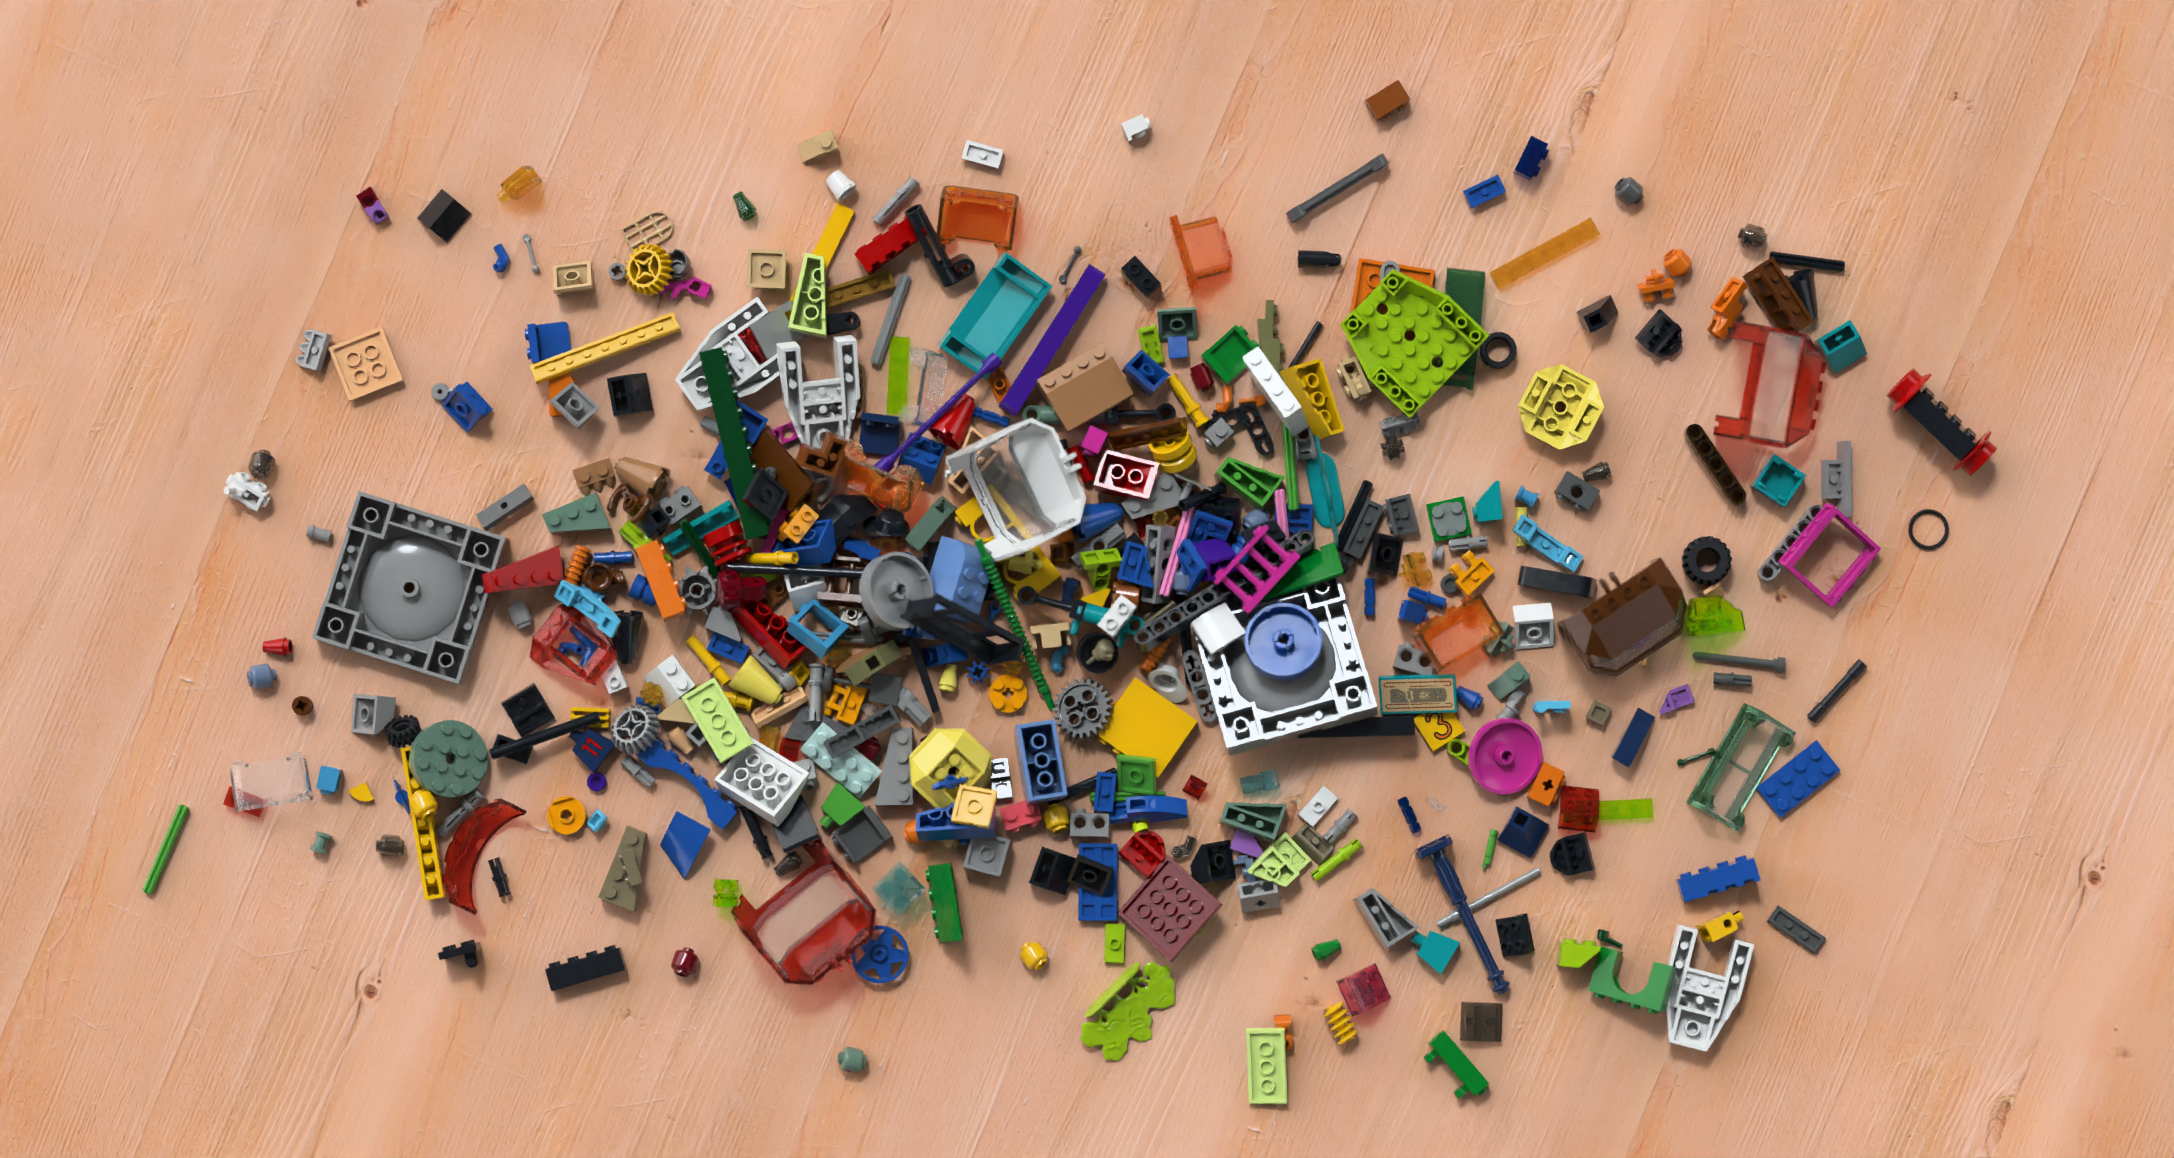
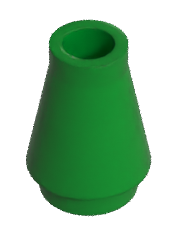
[1311,939,1341,962]

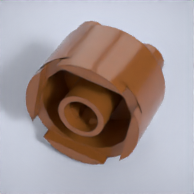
[1111,579,1142,617]

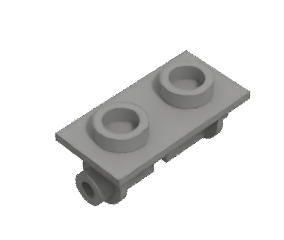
[1379,413,1421,438]

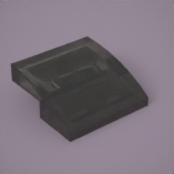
[1460,1002,1503,1042]

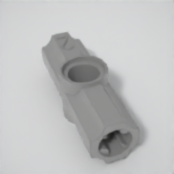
[1071,523,1127,570]
[890,674,932,727]

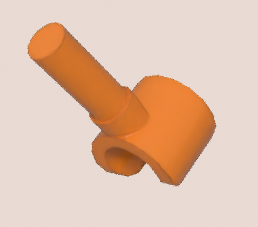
[1238,395,1267,407]

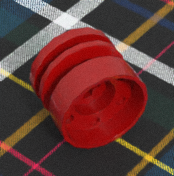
[702,521,752,567]

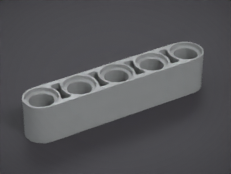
[1757,505,1823,581]

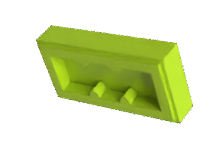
[1137,324,1165,364]
[1104,923,1125,963]

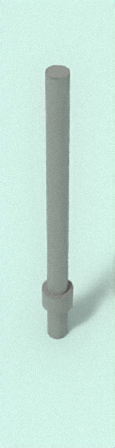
[1436,867,1541,928]

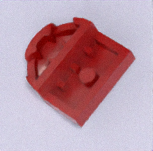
[1118,831,1166,878]

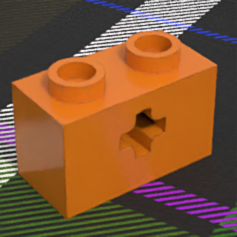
[1526,762,1566,807]

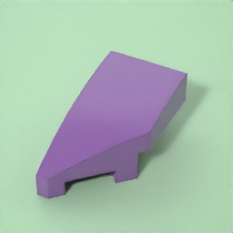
[1659,684,1695,715]
[1230,830,1263,858]

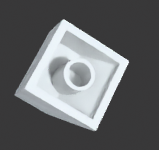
[1512,603,1554,649]
[643,655,697,708]

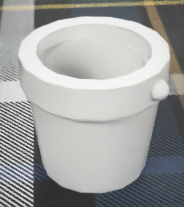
[825,170,857,201]

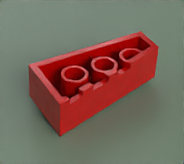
[732,600,810,670]

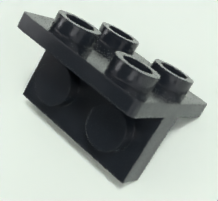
[1495,913,1535,957]

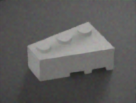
[1121,473,1183,520]
[1353,888,1420,949]

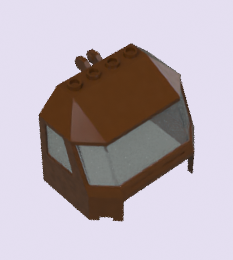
[1557,557,1688,676]

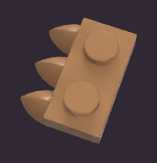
[572,458,616,496]

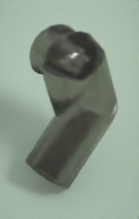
[1171,835,1197,858]

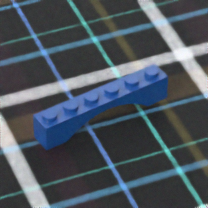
[635,736,738,830]

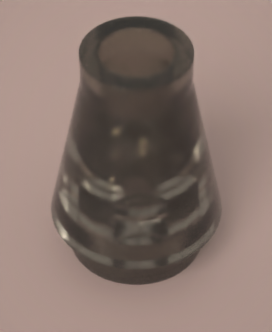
[1582,461,1612,482]
[774,851,803,877]

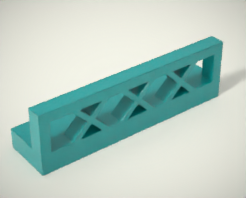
[662,500,740,556]

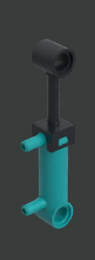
[1017,586,1145,648]

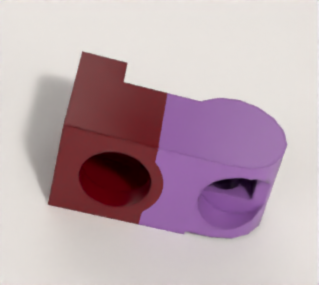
[356,187,389,225]

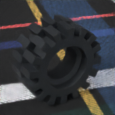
[385,715,421,748]

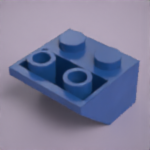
[895,432,946,485]

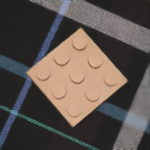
[328,327,403,401]

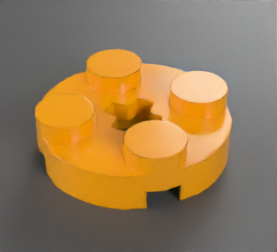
[989,674,1027,713]
[547,796,586,834]

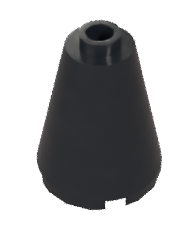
[1785,269,1818,321]
[611,610,644,664]

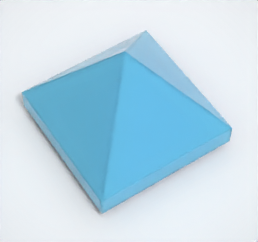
[586,809,608,832]

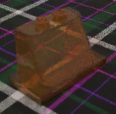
[1169,215,1232,294]

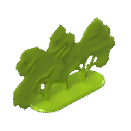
[1080,962,1175,1061]

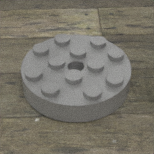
[859,552,934,631]

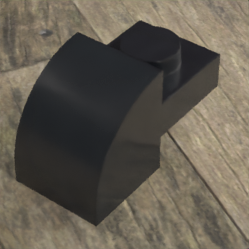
[492,734,533,764]

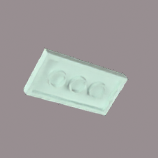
[800,722,882,798]

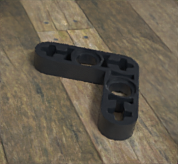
[1205,403,1274,455]

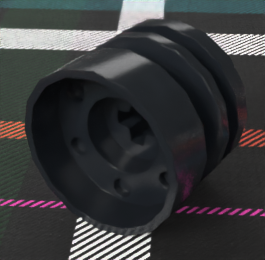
[1076,632,1119,673]

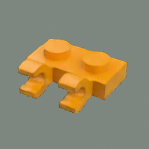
[1447,550,1495,597]

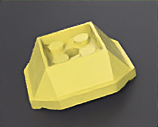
[1518,364,1604,450]
[909,728,992,809]

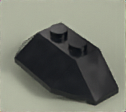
[816,494,878,549]

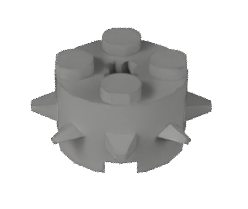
[677,566,718,616]

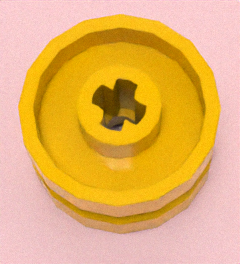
[1149,430,1197,473]

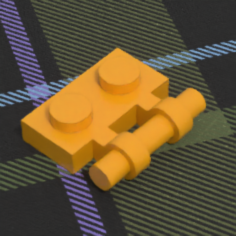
[824,682,868,725]

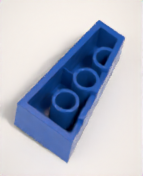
[916,803,996,841]
[1676,855,1761,902]

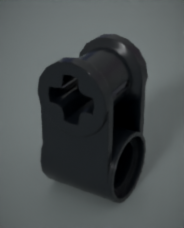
[826,311,860,335]

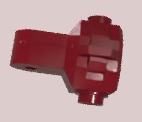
[716,569,767,610]

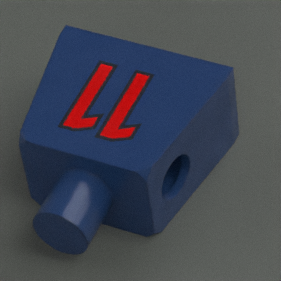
[568,729,615,772]

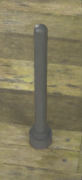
[1693,652,1786,673]

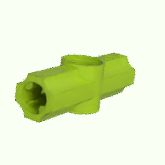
[618,520,672,562]

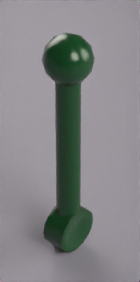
[1677,748,1716,766]

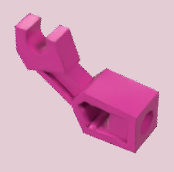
[660,277,712,300]

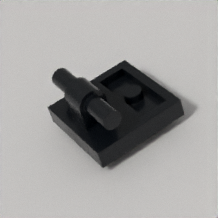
[438,939,482,968]

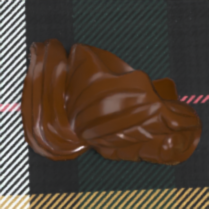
[582,563,627,592]

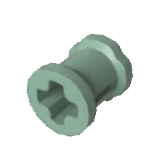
[310,831,332,854]

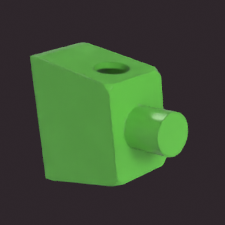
[819,782,866,829]

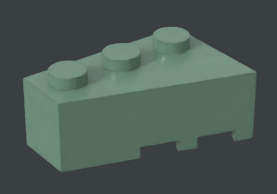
[542,493,612,533]
[1218,802,1287,843]

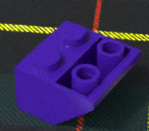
[1193,538,1237,582]

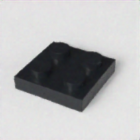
[742,468,789,523]

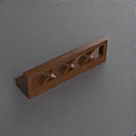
[1108,417,1188,451]

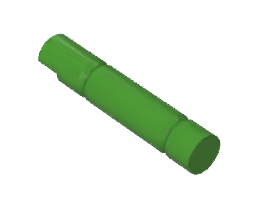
[1482,829,1498,869]

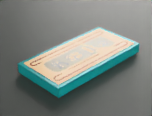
[1378,674,1458,714]

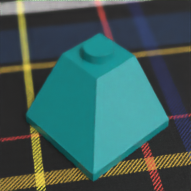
[1472,481,1503,522]

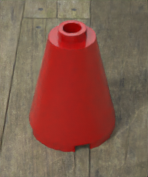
[928,394,976,449]

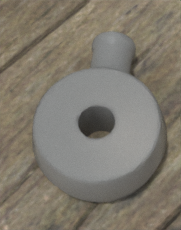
[431,383,454,401]

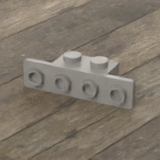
[1821,441,1853,518]

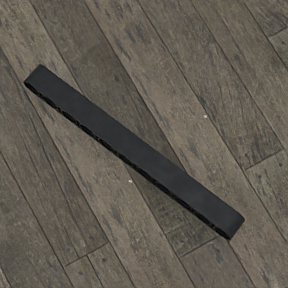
[1134,529,1316,652]

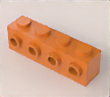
[635,540,687,622]

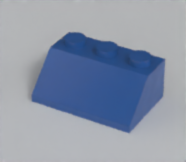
[773,519,836,566]

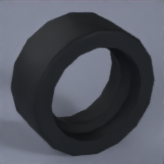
[1480,332,1517,369]

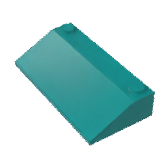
[937,252,1053,380]

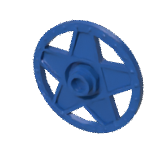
[851,925,909,983]

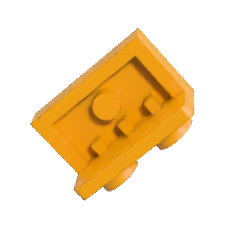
[776,504,819,544]

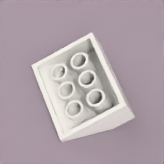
[715,737,810,827]

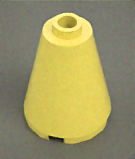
[728,655,783,705]

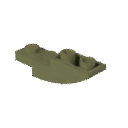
[1257,300,1284,375]

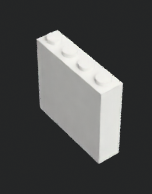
[1242,347,1309,437]

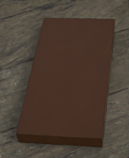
[750,429,815,511]

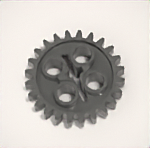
[1052,678,1114,740]

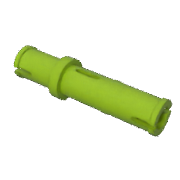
[1311,838,1363,882]

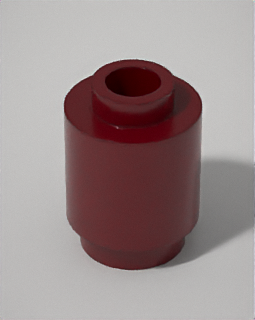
[1190,363,1214,393]

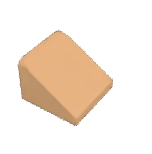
[1701,582,1724,604]

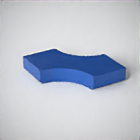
[844,537,882,560]

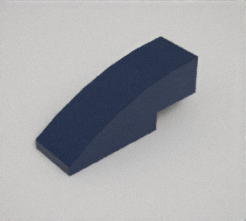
[1611,708,1655,767]

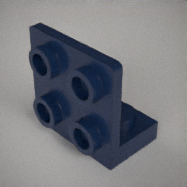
[858,412,901,455]

